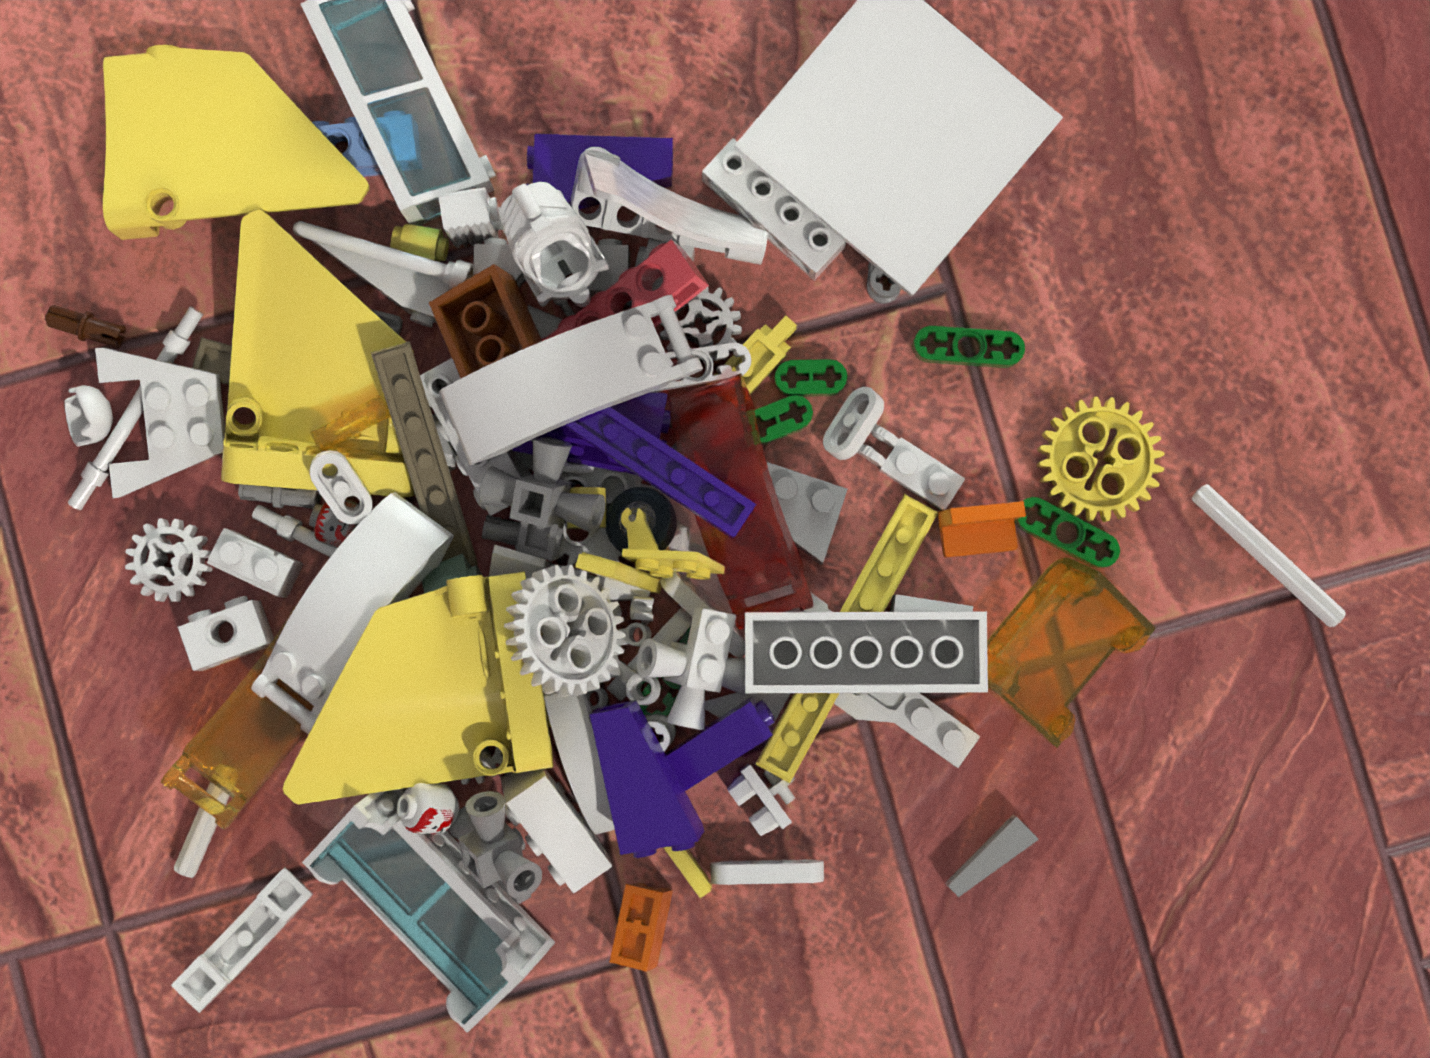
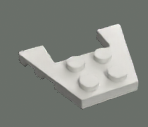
[95,348,225,498]

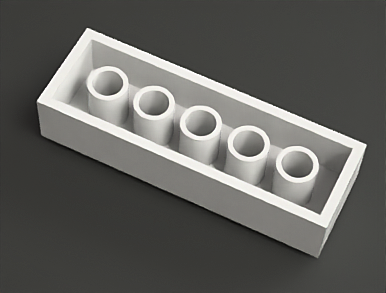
[744,611,988,693]

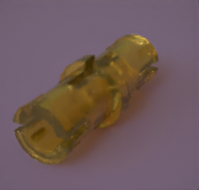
[310,394,391,452]

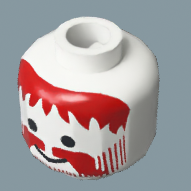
[397,783,459,835]

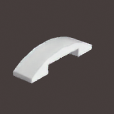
[544,692,615,835]
[171,867,313,1013]

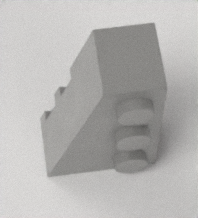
[726,452,848,565]

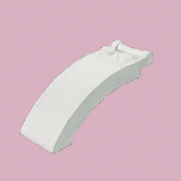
[439,295,703,465]
[251,492,454,735]

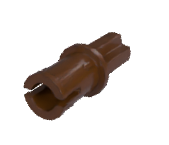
[45,305,126,349]

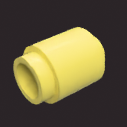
[390,224,449,262]

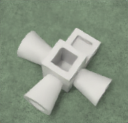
[636,607,750,730]

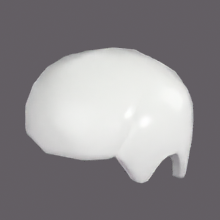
[64,385,113,447]

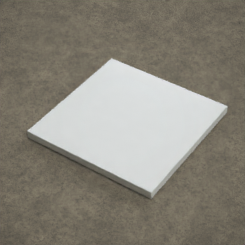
[734,0,1063,297]

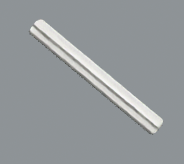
[1192,484,1346,627]

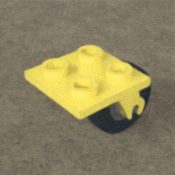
[605,487,725,580]

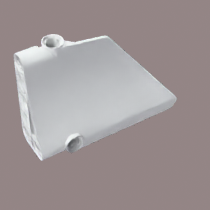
[571,147,768,265]

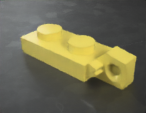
[706,316,797,409]

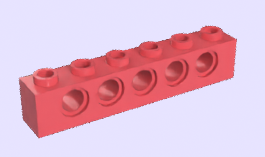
[542,239,709,341]

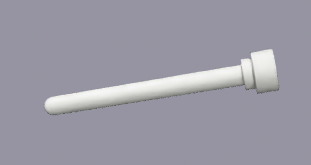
[293,221,475,289]

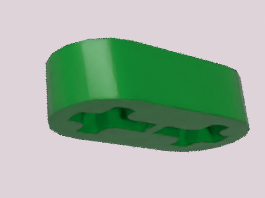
[774,359,848,397]
[743,395,813,446]

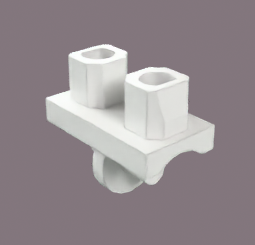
[727,763,795,836]

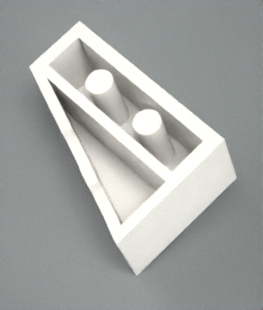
[500,769,612,894]

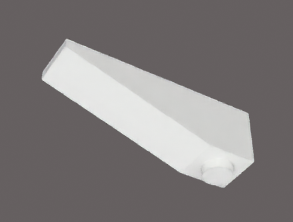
[311,240,450,327]

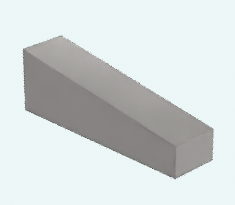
[945,815,1039,897]

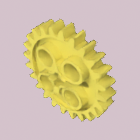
[1037,397,1165,522]

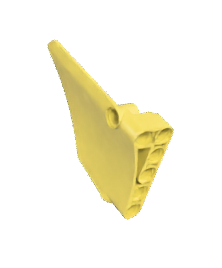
[103,45,370,240]
[221,209,415,497]
[283,571,554,805]

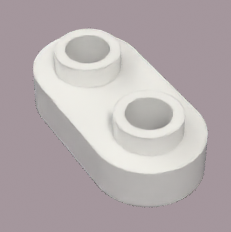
[823,387,884,460]
[310,450,372,524]

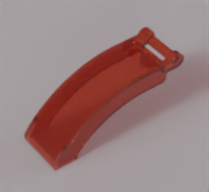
[669,373,813,630]

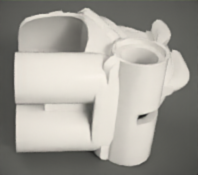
[499,182,609,307]

